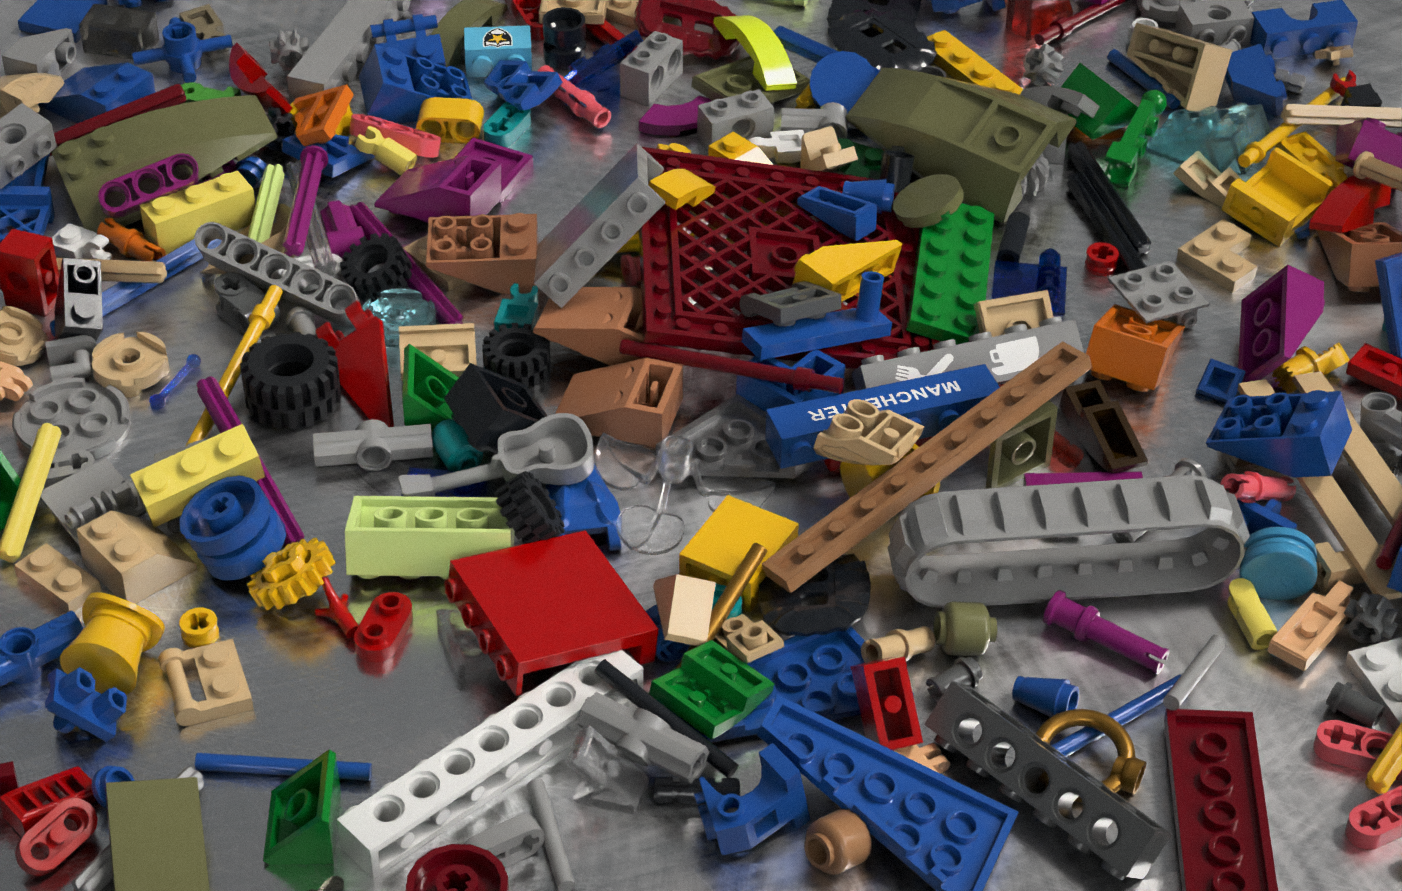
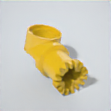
[1272,342,1350,394]

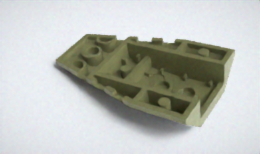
[51,95,278,233]

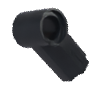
[878,145,915,193]

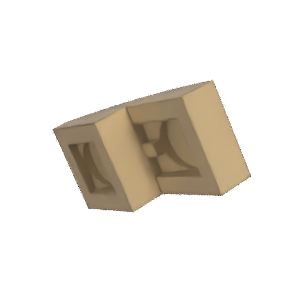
[1173,150,1245,207]

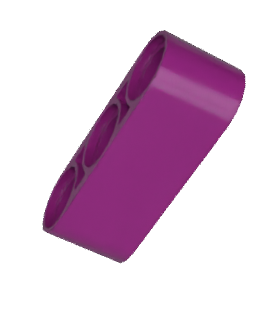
[98,153,199,218]

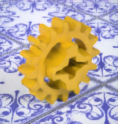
[247,538,336,610]

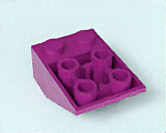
[374,155,501,223]

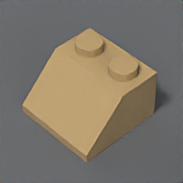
[76,510,197,604]

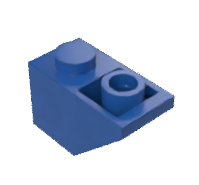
[1225,43,1287,116]

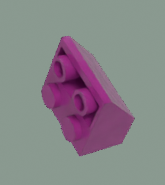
[1335,118,1402,169]

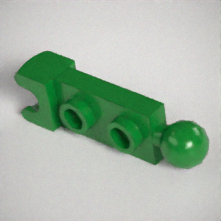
[1105,90,1167,187]

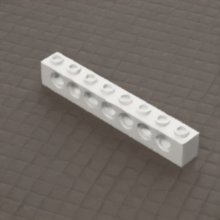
[337,650,643,880]

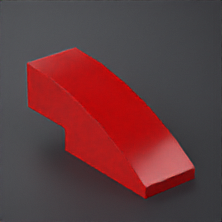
[1309,175,1391,233]

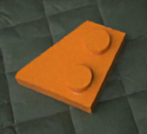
[294,84,354,146]

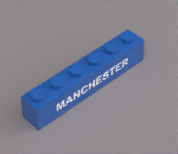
[765,364,1000,469]

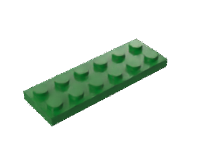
[906,203,994,345]

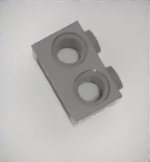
[620,31,683,106]

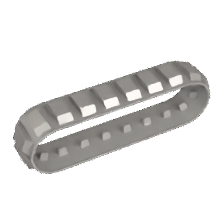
[888,475,1250,608]

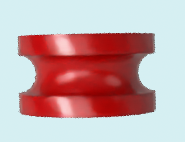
[1085,242,1119,276]

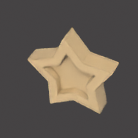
[1315,45,1353,66]

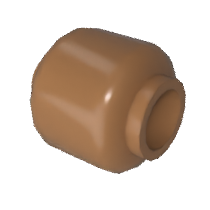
[804,809,872,875]

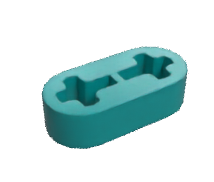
[483,102,531,148]

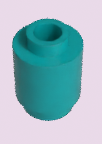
[432,419,483,473]

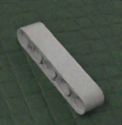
[194,222,362,326]

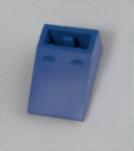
[359,45,472,124]
[1206,390,1352,478]

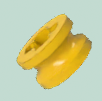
[179,607,219,648]

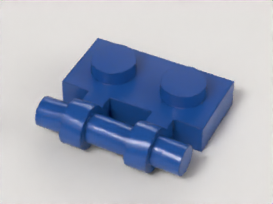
[370,14,446,67]

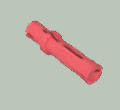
[538,65,612,128]
[1220,471,1296,503]

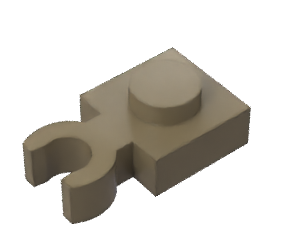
[179,4,229,57]

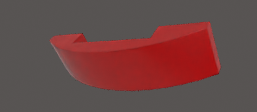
[229,43,293,114]

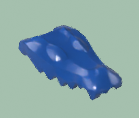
[545,462,623,551]

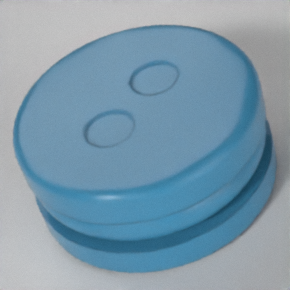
[1240,527,1317,601]

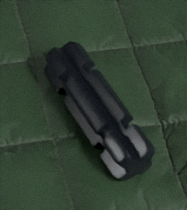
[654,777,740,804]

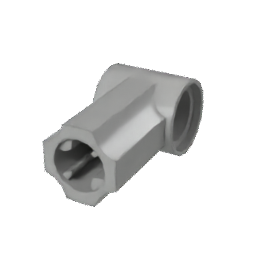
[781,102,847,138]
[1360,392,1402,451]

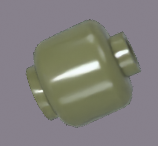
[933,601,997,656]

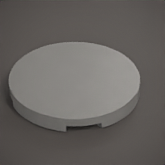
[12,378,132,460]

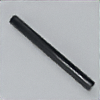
[594,659,739,778]

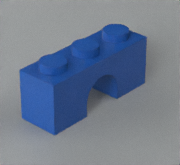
[1250,0,1358,59]

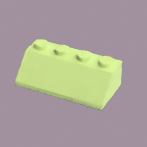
[345,496,515,580]

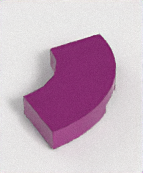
[639,95,712,136]

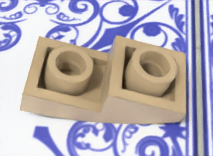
[713,614,784,663]

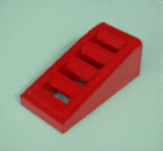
[0,766,97,837]

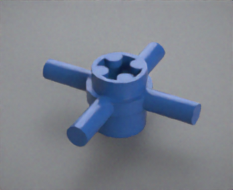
[132,17,233,83]

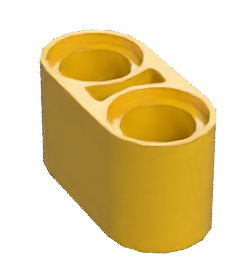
[416,97,484,144]

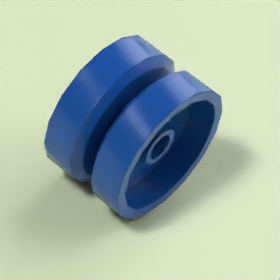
[179,476,286,581]

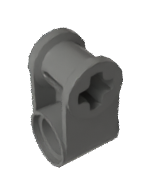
[214,272,281,337]

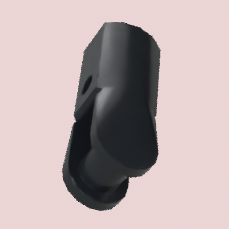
[996,212,1030,269]

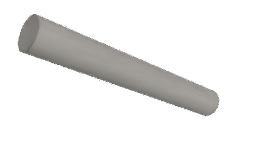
[1163,635,1226,710]
[527,778,575,891]

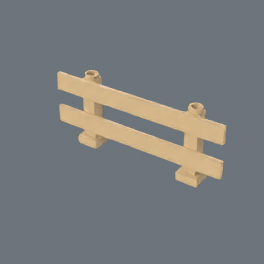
[1229,371,1402,600]

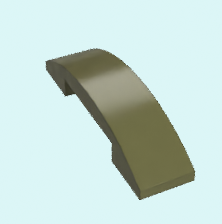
[430,0,508,67]

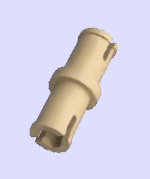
[861,626,936,663]

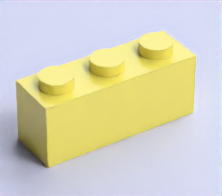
[140,170,255,255]
[130,424,265,528]

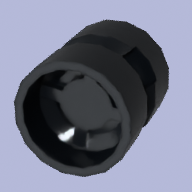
[542,7,586,70]

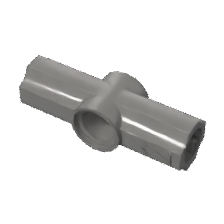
[313,419,433,472]
[577,692,709,784]

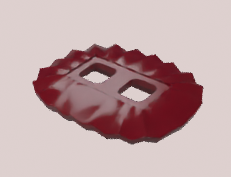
[634,0,740,60]

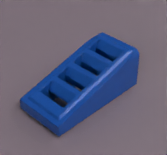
[797,186,877,241]

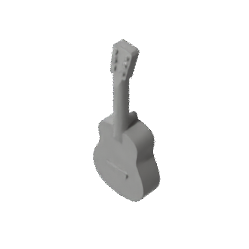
[398,413,595,497]

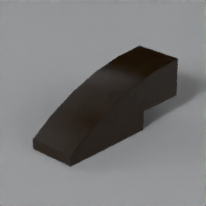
[1059,380,1148,474]

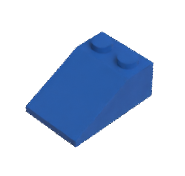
[38,62,156,123]

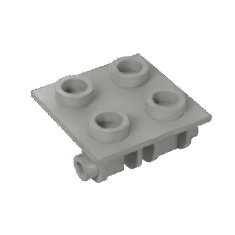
[1108,261,1210,328]
[40,458,147,546]

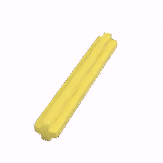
[0,423,62,563]

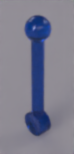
[149,354,201,410]

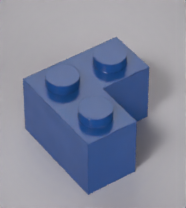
[736,350,845,412]

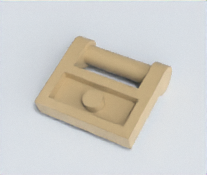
[158,639,254,726]

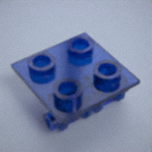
[992,248,1067,316]

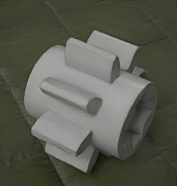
[269,29,309,72]
[1022,43,1064,86]

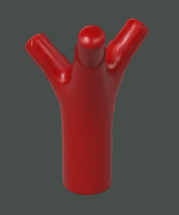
[315,576,359,638]

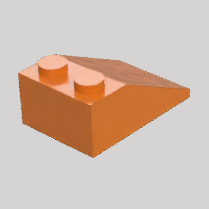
[1086,304,1185,392]

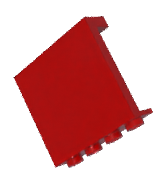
[444,530,659,696]

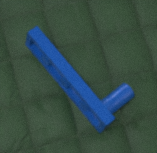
[741,271,893,360]

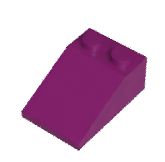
[1238,264,1325,383]

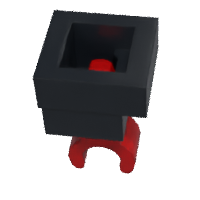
[1330,70,1382,107]

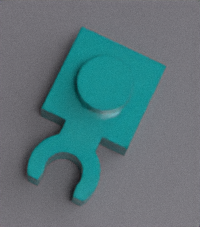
[494,283,539,332]

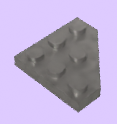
[656,394,821,478]

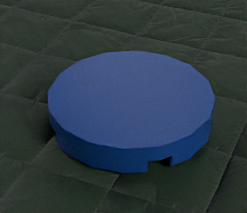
[810,51,876,114]

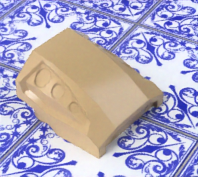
[0,73,64,118]
[813,399,924,465]

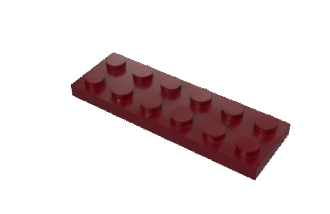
[1164,708,1278,891]

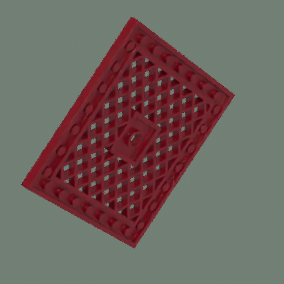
[639,147,939,369]

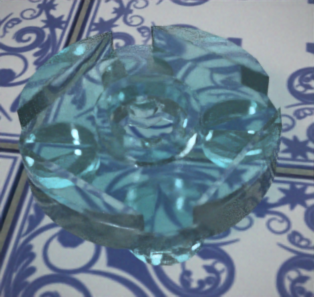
[362,288,436,347]

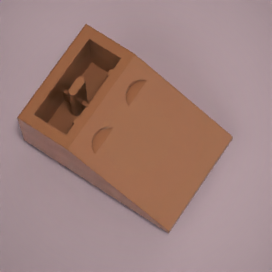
[426,213,539,294]
[533,287,652,366]
[555,358,683,448]

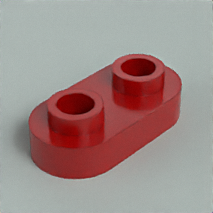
[354,592,413,663]
[15,798,98,876]

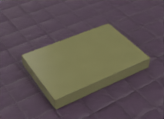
[691,56,810,103]
[105,777,210,891]

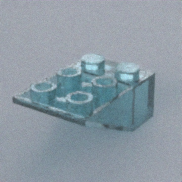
[1146,103,1271,175]

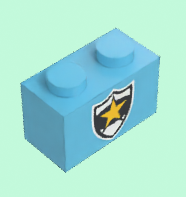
[464,25,532,78]

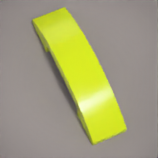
[713,15,797,91]

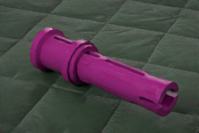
[1043,590,1169,674]

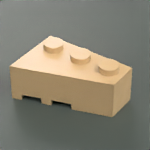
[1127,23,1233,115]

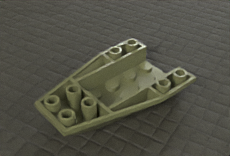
[846,68,1076,224]

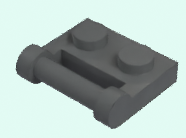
[739,281,841,326]

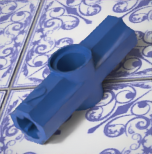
[0,611,83,687]

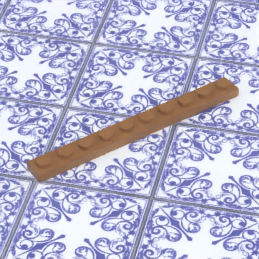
[762,341,1092,593]

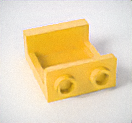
[1221,147,1333,247]
[679,495,799,612]

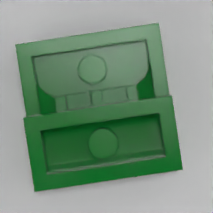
[649,640,775,740]

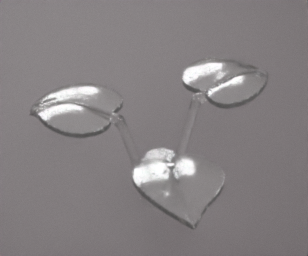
[595,433,776,555]

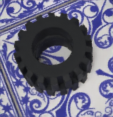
[240,332,341,429]

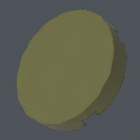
[892,174,964,228]

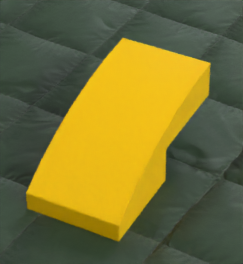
[648,169,716,210]

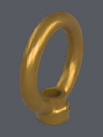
[1035,709,1147,803]

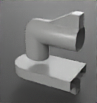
[45,335,97,382]

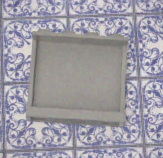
[534,143,665,308]

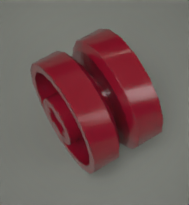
[406,844,509,891]

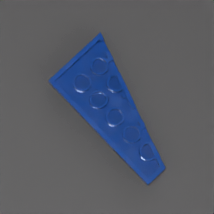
[670,627,914,743]
[757,695,1019,891]

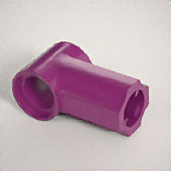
[320,200,365,262]

